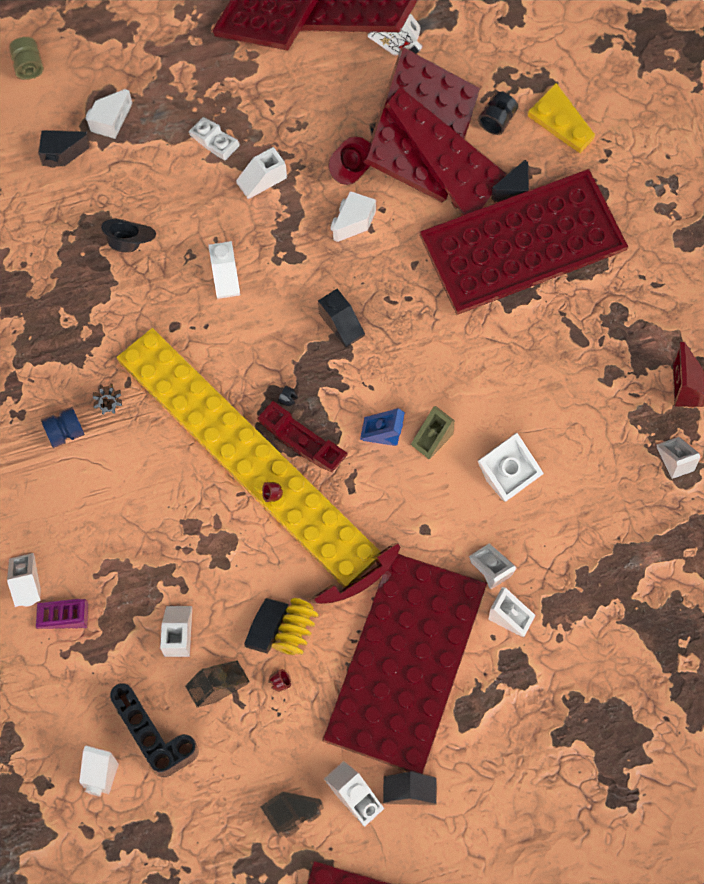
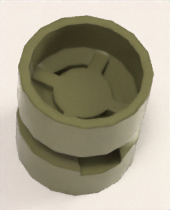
[9,37,44,80]

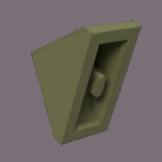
[410,406,455,459]

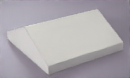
[477,433,544,502]

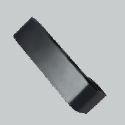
[110,683,199,778]

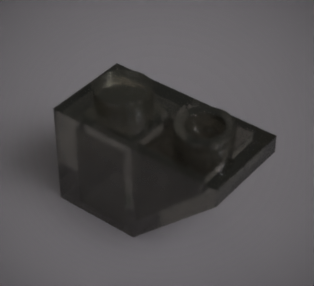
[185,660,250,708]
[260,792,324,838]

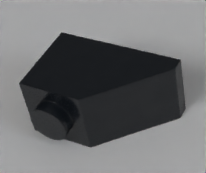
[38,130,90,167]
[318,289,365,348]

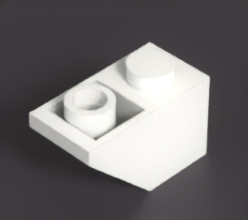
[236,147,287,199]
[331,191,376,242]
[160,606,192,657]
[324,761,384,827]

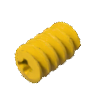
[272,598,319,655]

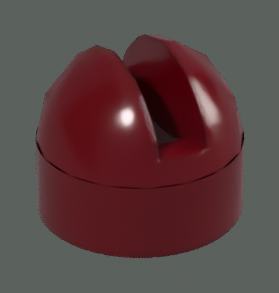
[262,482,283,502]
[269,669,291,692]

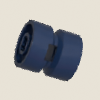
[41,407,85,448]

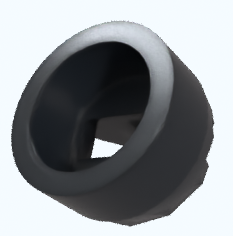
[278,385,298,407]

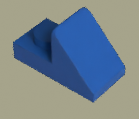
[360,408,405,446]

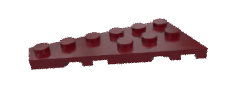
[385,87,507,215]

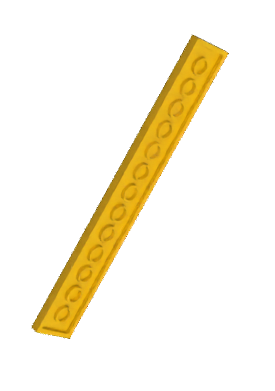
[116,328,381,588]

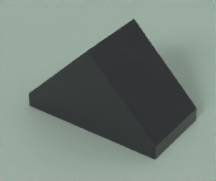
[491,160,529,202]
[383,771,437,805]

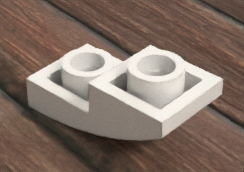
[189,117,240,160]

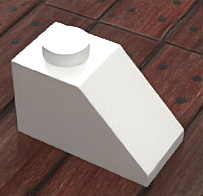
[86,89,132,139]
[209,241,240,299]
[7,553,41,607]
[80,746,119,796]

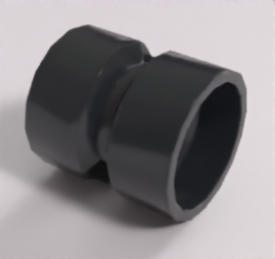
[478,91,518,135]

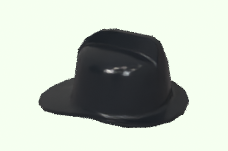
[101,219,156,253]

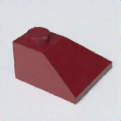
[672,342,704,407]

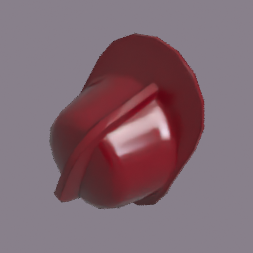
[328,136,370,185]

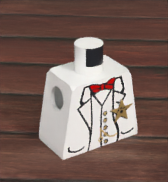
[367,13,422,55]

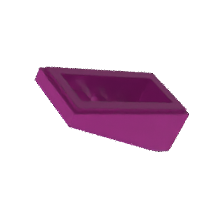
[36,599,88,629]

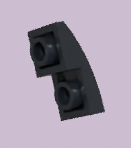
[245,598,289,654]

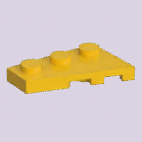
[528,83,595,153]

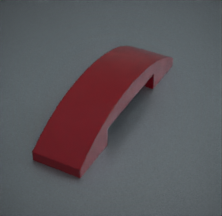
[257,401,348,472]
[310,543,401,604]

